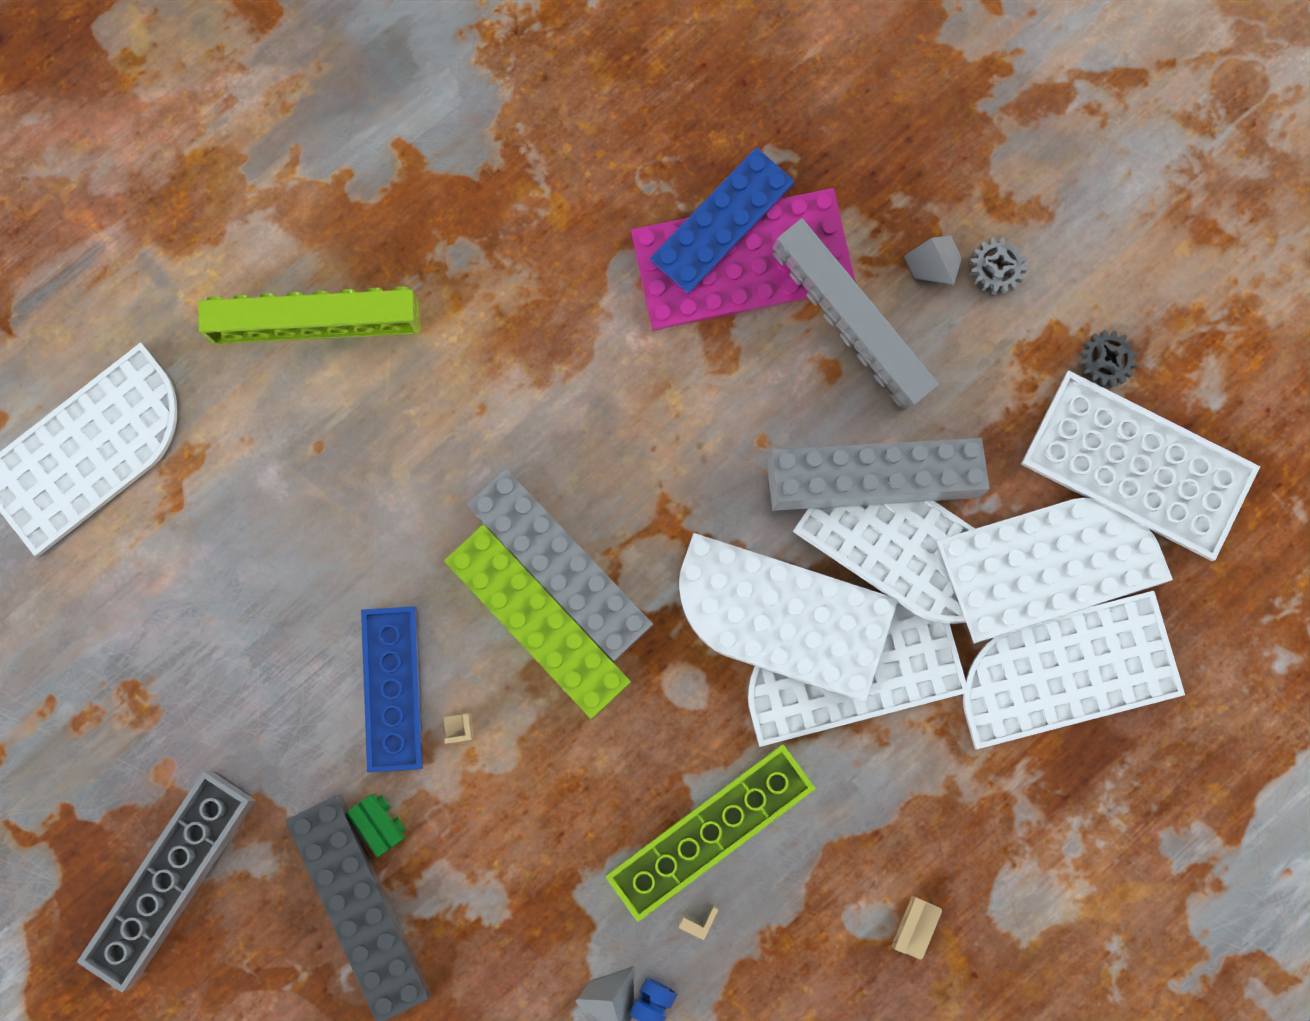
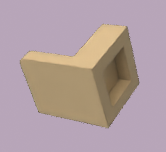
[443,713,475,744]

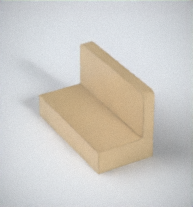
[891,896,942,960]
[678,903,719,940]

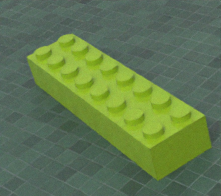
[198,286,421,344]
[444,524,631,720]
[605,744,816,922]

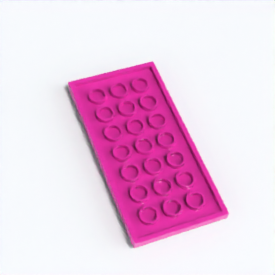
[631,188,856,331]

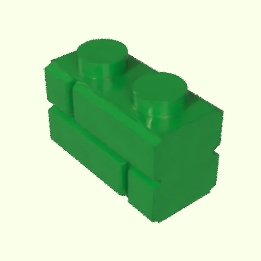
[346,793,407,858]

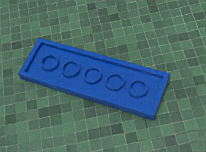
[650,147,795,295]
[361,606,423,772]

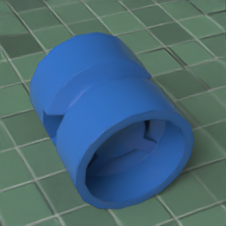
[629,977,678,1021]

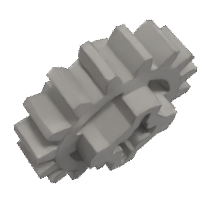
[969,237,1028,295]

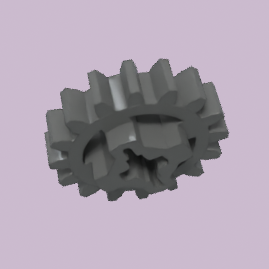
[1079,330,1138,388]

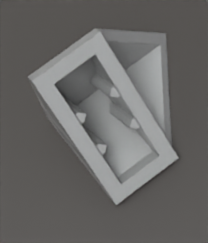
[903,235,962,285]
[575,966,634,1021]

